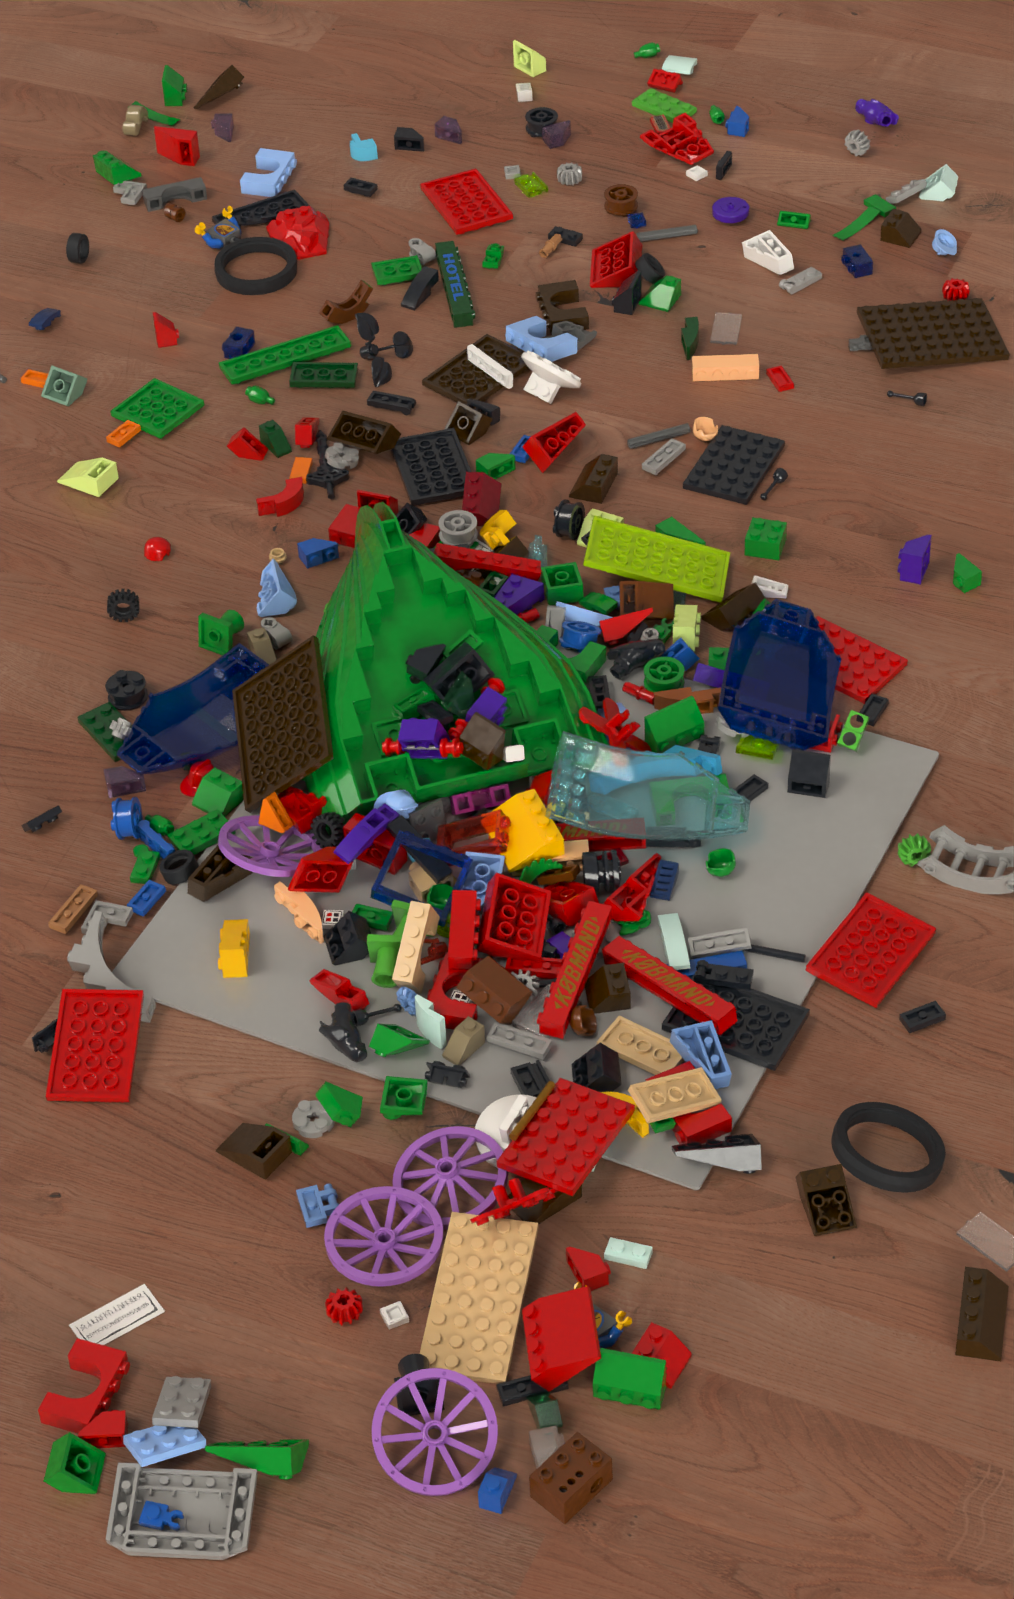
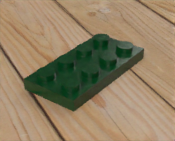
[289,362,358,388]
[77,702,147,762]

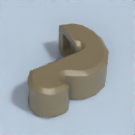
[122,105,148,136]

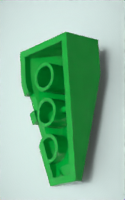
[205,1439,309,1479]

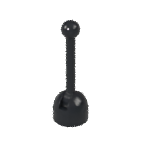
[887,390,927,407]
[760,468,788,500]
[547,915,566,935]
[352,1004,401,1026]

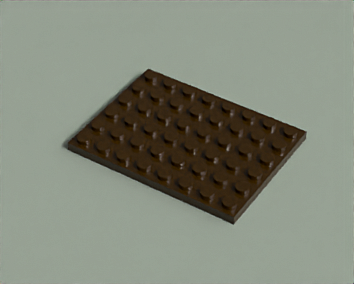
[857,298,1010,369]
[232,635,334,813]

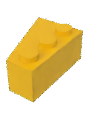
[218,919,250,978]

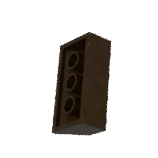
[327,410,401,454]
[955,1266,1009,1362]

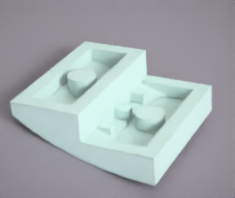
[662,55,697,75]
[415,994,447,1050]

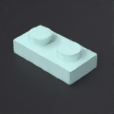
[604,1237,653,1269]

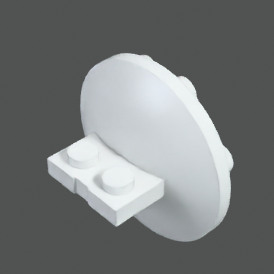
[521,350,581,404]
[475,1094,536,1168]

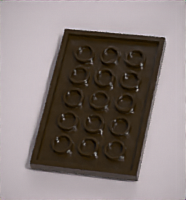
[422,334,529,408]

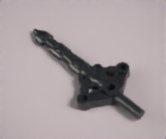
[306,430,350,499]

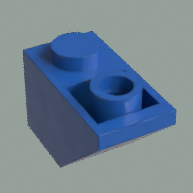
[726,106,749,137]
[297,538,339,569]

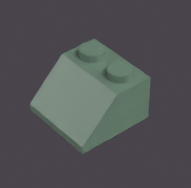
[41,365,88,406]

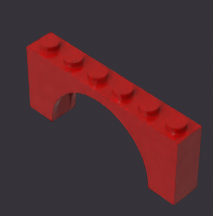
[328,504,440,549]

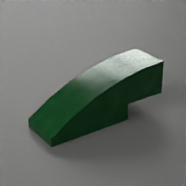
[681,317,699,360]

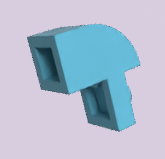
[350,133,378,161]

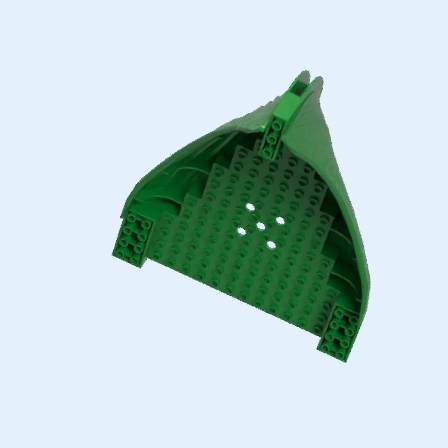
[301,502,612,835]

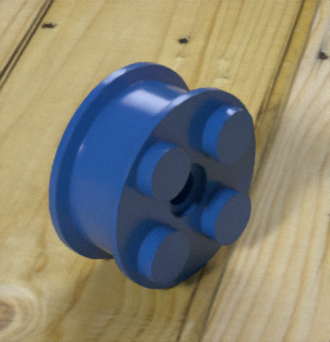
[559,621,601,653]
[111,797,143,840]

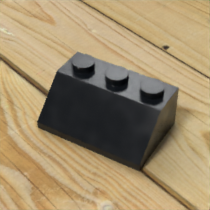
[423,642,495,711]

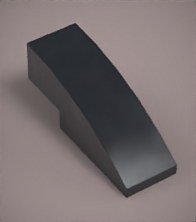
[401,266,439,311]

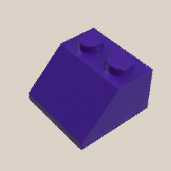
[898,535,932,585]

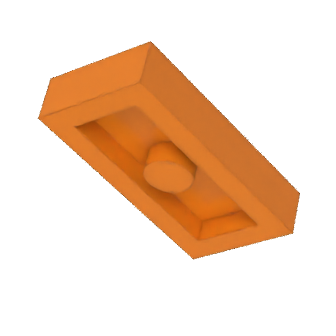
[106,420,141,448]

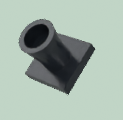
[394,1354,445,1416]

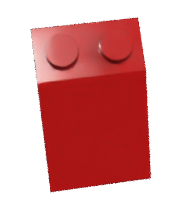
[288,847,353,893]
[544,881,599,926]

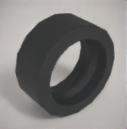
[66,233,89,264]
[635,253,665,284]
[159,849,199,885]

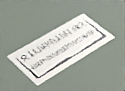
[69,1284,165,1345]

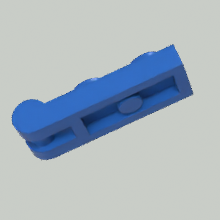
[138,820,175,859]

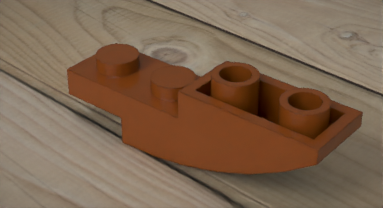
[654,686,730,714]

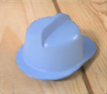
[932,229,957,256]
[374,790,418,819]

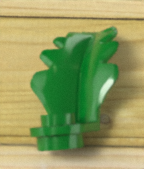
[519,858,563,884]

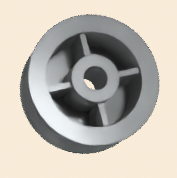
[438,510,478,546]

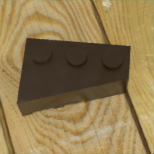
[187,845,253,902]

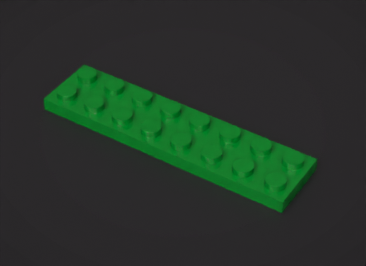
[219,325,351,385]

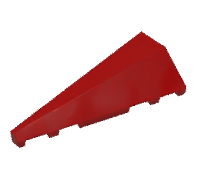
[277,787,327,834]
[604,853,662,921]

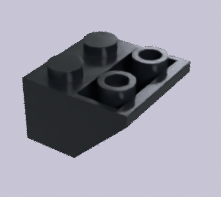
[787,749,831,798]
[323,911,371,966]
[571,1042,622,1092]

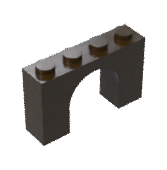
[536,280,589,335]

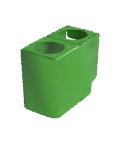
[837,710,869,752]

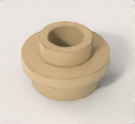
[269,548,287,564]

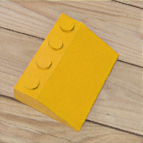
[481,789,564,873]

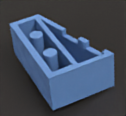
[670,1020,732,1089]

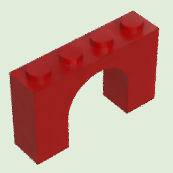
[427,952,484,1030]
[645,1061,732,1144]
[38,1338,130,1434]

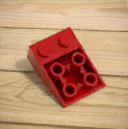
[154,126,200,166]

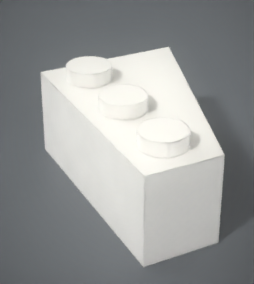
[742,230,794,275]

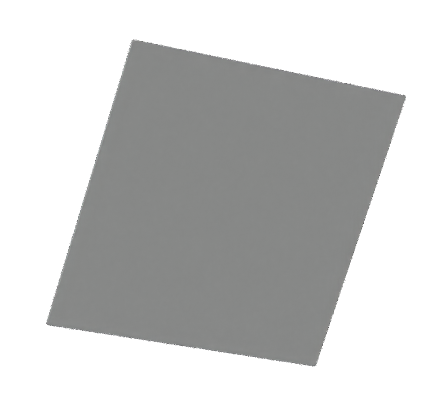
[112,642,939,1190]

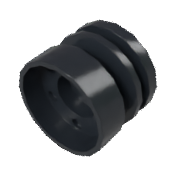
[582,850,621,892]

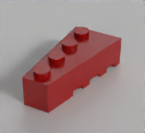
[523,412,586,473]
[448,890,481,969]

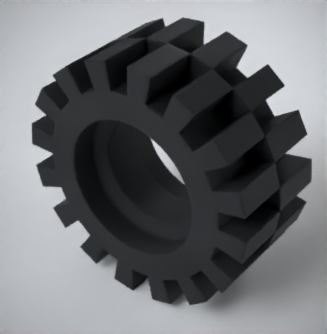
[107,589,139,622]
[310,812,345,848]

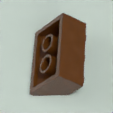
[456,956,533,1025]

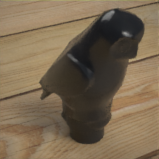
[607,639,665,679]
[319,1002,367,1062]

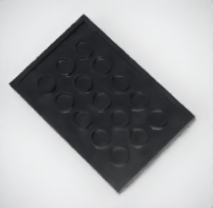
[683,425,785,505]
[391,428,472,506]
[662,973,810,1071]

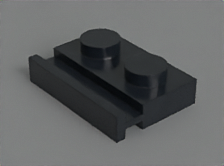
[510,1060,550,1098]

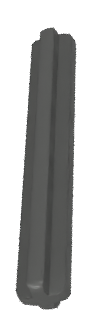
[636,225,698,242]
[627,423,691,449]

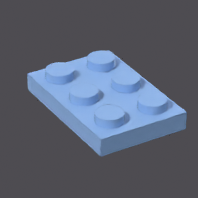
[123,1425,206,1467]

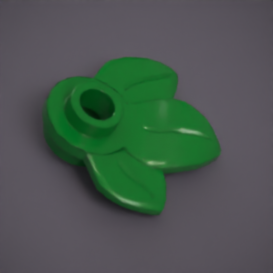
[612,910,652,935]

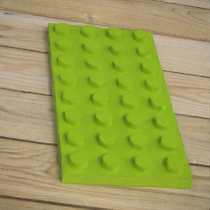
[583,515,730,602]

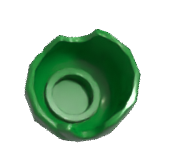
[706,848,736,877]
[427,884,455,913]

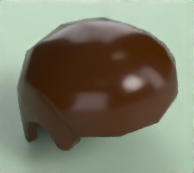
[569,1005,597,1037]

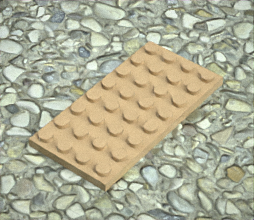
[420,1212,539,1384]

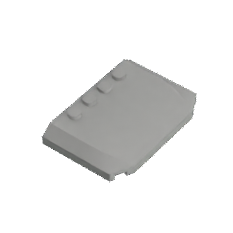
[106,1462,258,1560]

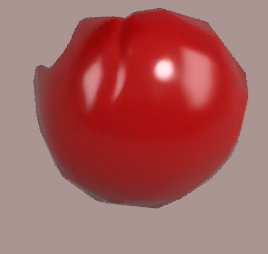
[144,537,171,561]

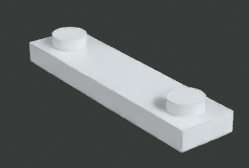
[467,344,513,389]

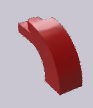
[256,477,304,517]

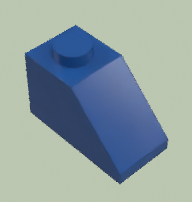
[659,638,700,671]
[478,1467,517,1514]

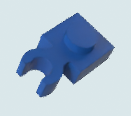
[139,1500,184,1531]

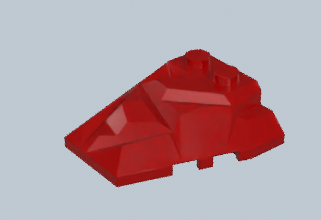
[640,113,714,165]
[266,206,330,260]

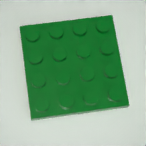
[110,378,204,439]

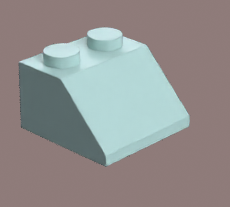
[919,164,958,201]

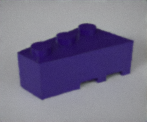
[494,574,544,616]

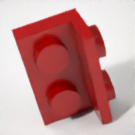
[647,69,683,93]
[809,714,843,753]

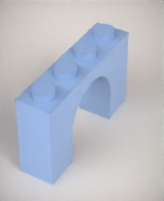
[240,148,297,197]
[505,316,578,362]

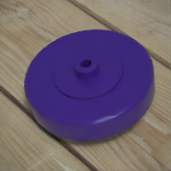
[712,197,749,223]

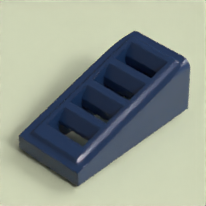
[650,860,679,901]

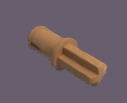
[539,234,562,258]

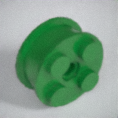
[644,657,685,692]

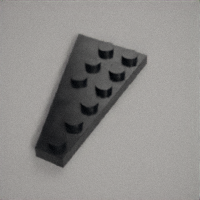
[212,189,310,226]

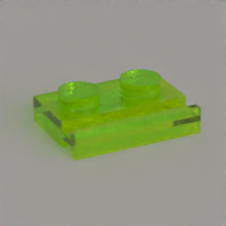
[514,172,548,198]

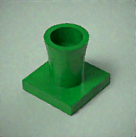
[198,610,244,657]

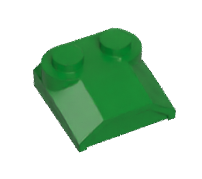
[380,1076,428,1120]

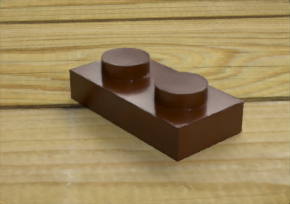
[537,864,581,886]

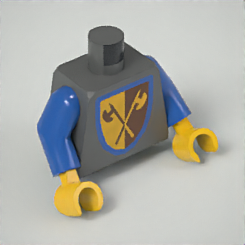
[195,206,242,250]
[574,1282,632,1349]

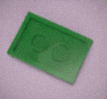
[371,255,422,285]
[167,809,236,855]

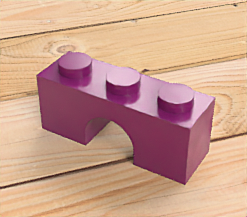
[449,784,511,815]

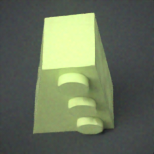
[673,604,701,652]

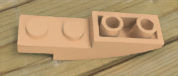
[274,882,324,944]

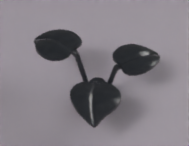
[355,313,413,387]

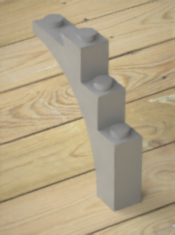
[67,910,156,1023]

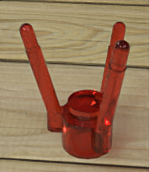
[421,938,448,965]

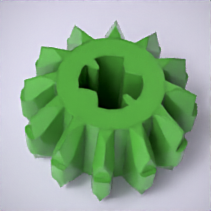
[897,833,931,867]

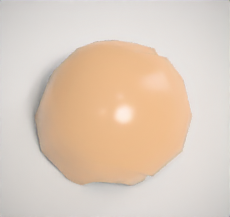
[693,417,718,441]

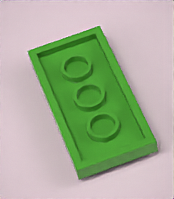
[632,88,697,123]

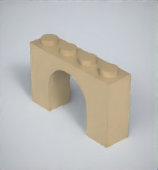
[392,901,440,994]

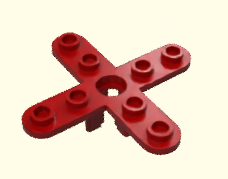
[579,698,652,767]
[470,1178,558,1226]

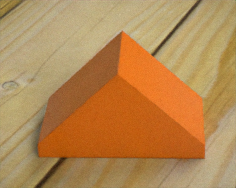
[258,792,294,833]

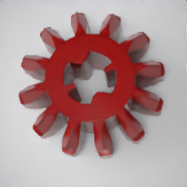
[942,278,970,301]
[325,1287,363,1326]

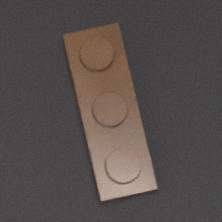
[48,884,98,934]

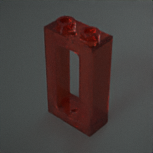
[436,809,511,866]

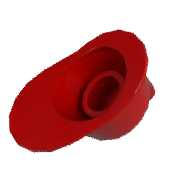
[180,759,214,797]

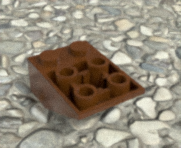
[619,581,674,620]

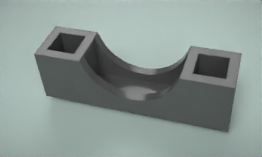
[142,177,207,212]

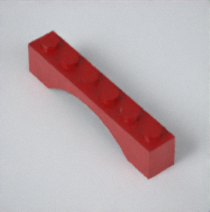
[434,543,541,581]

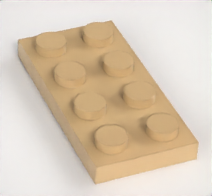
[597,1016,684,1075]
[628,1067,722,1123]

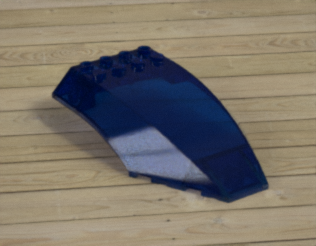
[718,599,842,751]
[116,643,269,775]

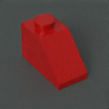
[152,312,179,348]
[226,427,268,461]
[566,1246,611,1291]
[78,1410,128,1449]

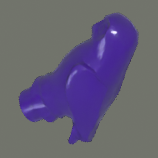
[855,99,899,127]

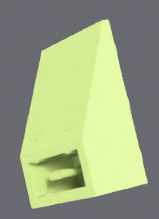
[57,457,119,497]

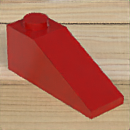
[295,417,320,448]
[599,608,653,645]

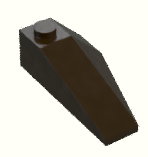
[193,65,244,110]

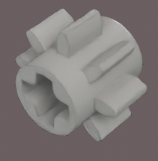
[109,718,134,740]

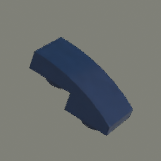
[29,308,61,330]

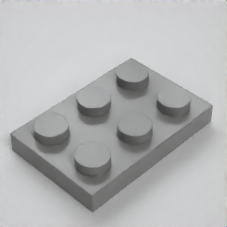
[152,1376,211,1428]

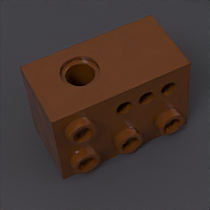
[529,1432,613,1524]

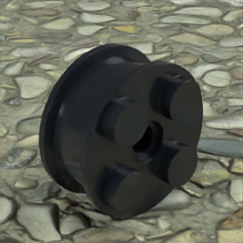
[525,107,558,137]
[553,499,585,540]
[105,670,148,710]

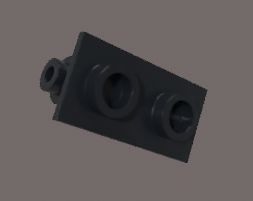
[32,1018,58,1053]
[425,1061,470,1088]

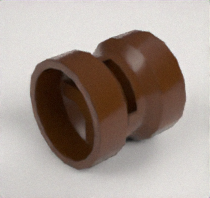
[164,203,186,222]

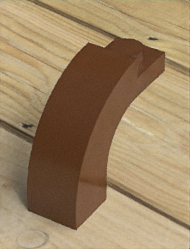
[319,280,373,324]

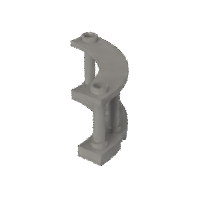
[917,825,1014,894]

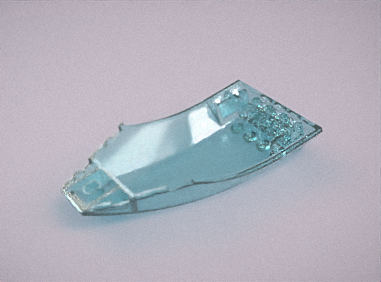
[545,731,750,841]

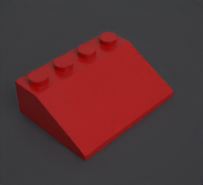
[590,231,642,288]
[476,872,551,960]
[522,1286,601,1391]

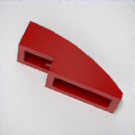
[309,969,370,1011]

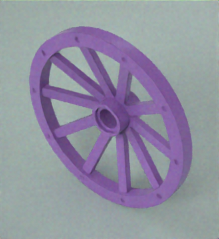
[218,815,323,877]
[393,1126,508,1230]
[324,1186,444,1286]
[372,1368,498,1496]

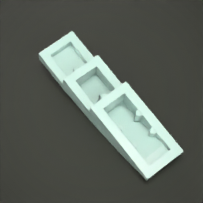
[658,913,690,970]

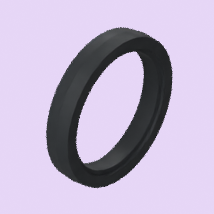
[215,237,297,295]
[831,1102,946,1193]

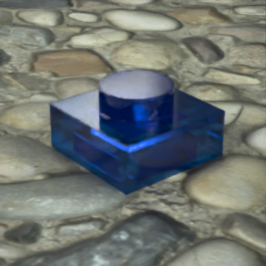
[627,212,646,228]

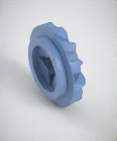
[396,986,417,1016]

